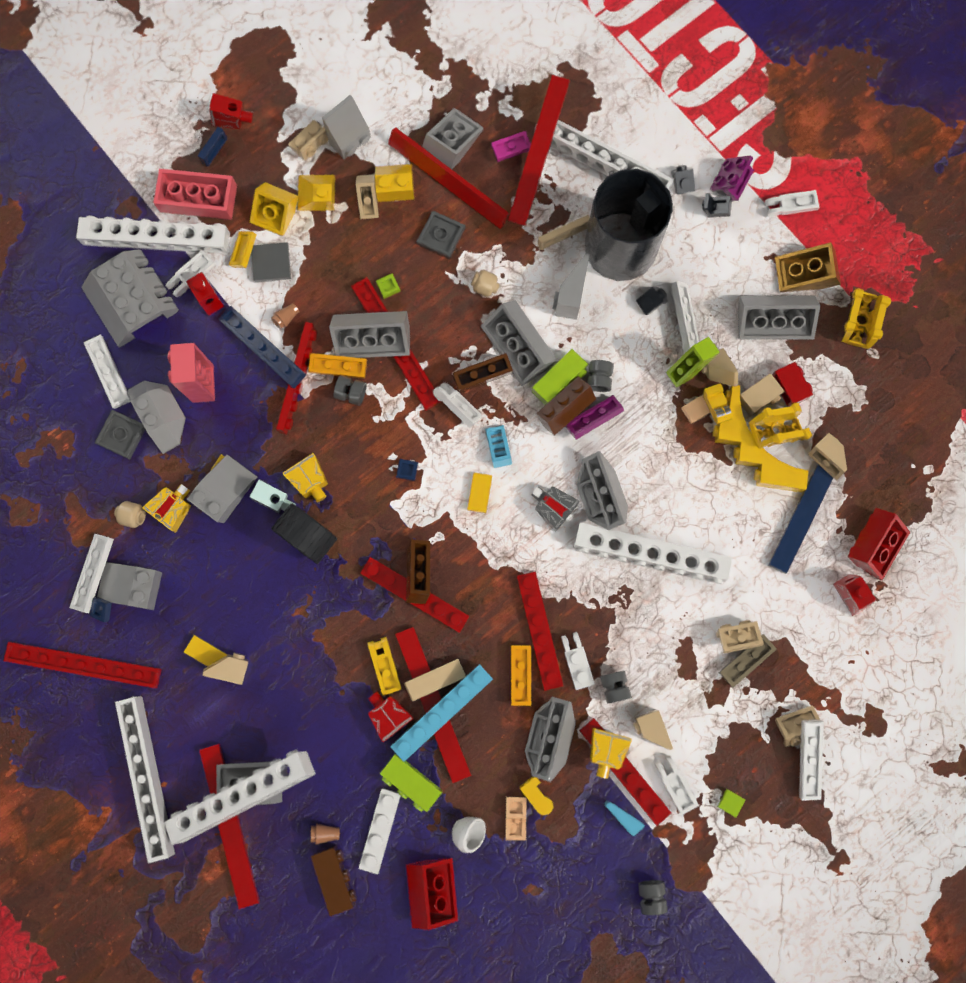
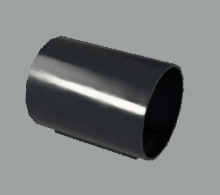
[585,169,673,281]

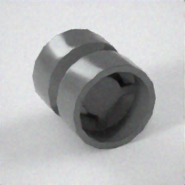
[587,360,614,392]
[334,375,367,406]
[600,670,632,704]
[638,880,668,915]

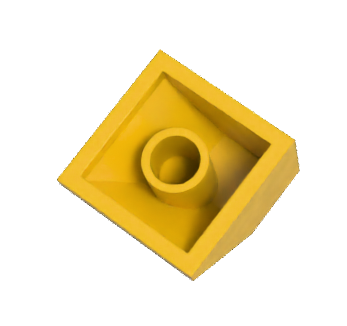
[298,175,335,211]

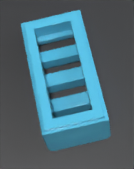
[485,425,512,468]
[604,801,645,836]

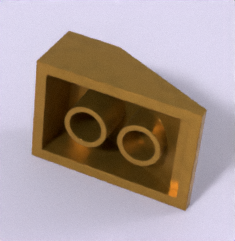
[775,243,841,292]

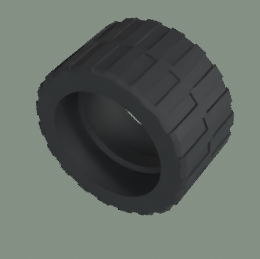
[271,503,337,564]

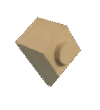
[356,174,379,219]
[701,348,738,387]
[808,433,847,481]
[203,653,248,685]
[633,710,673,750]

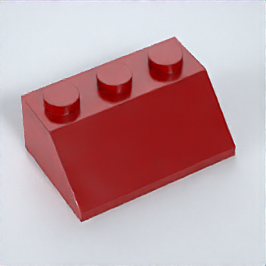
[848,508,910,581]
[406,858,458,930]

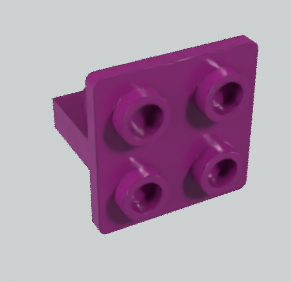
[710,155,754,201]

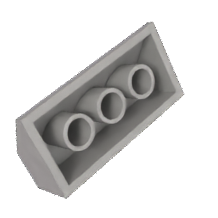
[738,295,820,339]
[481,300,557,386]
[329,311,410,358]

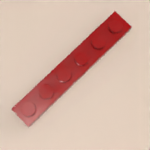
[276,322,317,435]
[360,557,470,633]
[517,571,564,691]
[579,718,672,826]

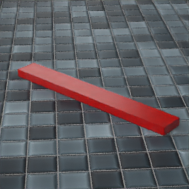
[508,75,570,227]
[388,127,509,229]
[351,277,442,411]
[395,627,471,783]
[3,642,162,688]
[199,744,260,909]

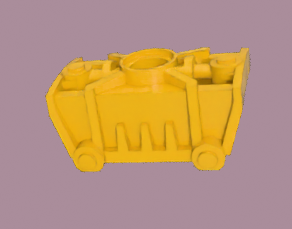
[841,288,891,349]
[749,403,812,449]

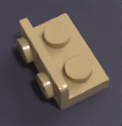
[289,120,328,161]
[716,620,764,653]
[775,705,820,747]

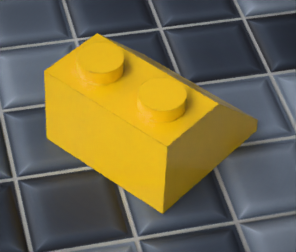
[375,164,414,202]
[250,182,298,236]

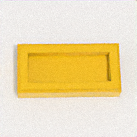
[229,231,257,268]
[467,473,492,514]
[184,635,228,667]

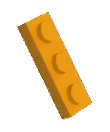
[308,353,367,379]
[511,646,531,706]

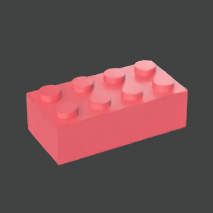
[153,169,237,220]
[168,343,215,403]

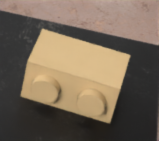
[740,373,784,417]

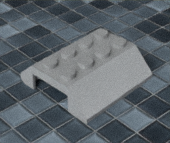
[81,249,179,348]

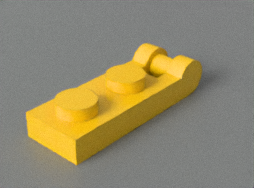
[368,637,402,695]

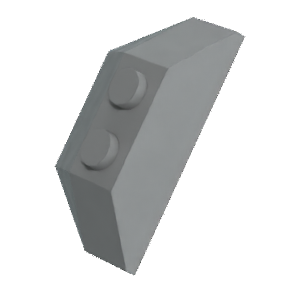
[128,381,186,454]
[576,451,628,530]
[525,697,576,782]

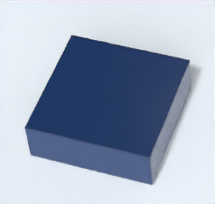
[396,459,419,482]
[90,597,112,622]

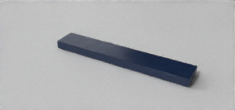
[219,305,307,388]
[768,464,833,574]

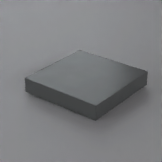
[417,211,466,259]
[252,242,291,283]
[95,410,146,460]

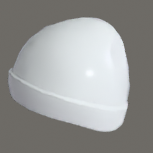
[452,817,486,853]

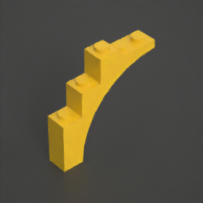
[713,385,809,493]

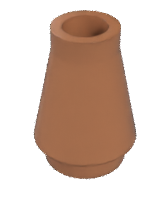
[271,303,299,329]
[311,824,340,844]

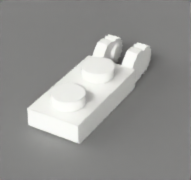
[765,190,820,217]
[166,250,216,297]
[433,382,483,428]
[561,632,595,690]
[655,755,699,815]

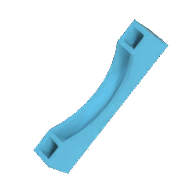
[391,664,493,762]

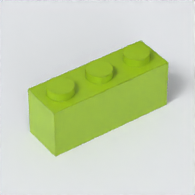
[666,337,720,388]
[532,349,588,405]
[380,754,443,812]

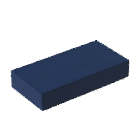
[198,127,227,167]

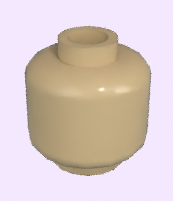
[471,270,500,297]
[114,501,146,528]

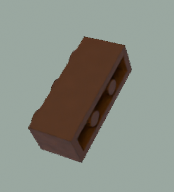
[453,353,513,393]
[536,376,596,436]
[406,539,430,604]
[311,845,357,917]

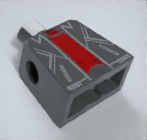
[531,486,580,532]

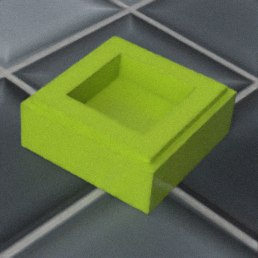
[376,274,400,299]
[717,789,745,817]

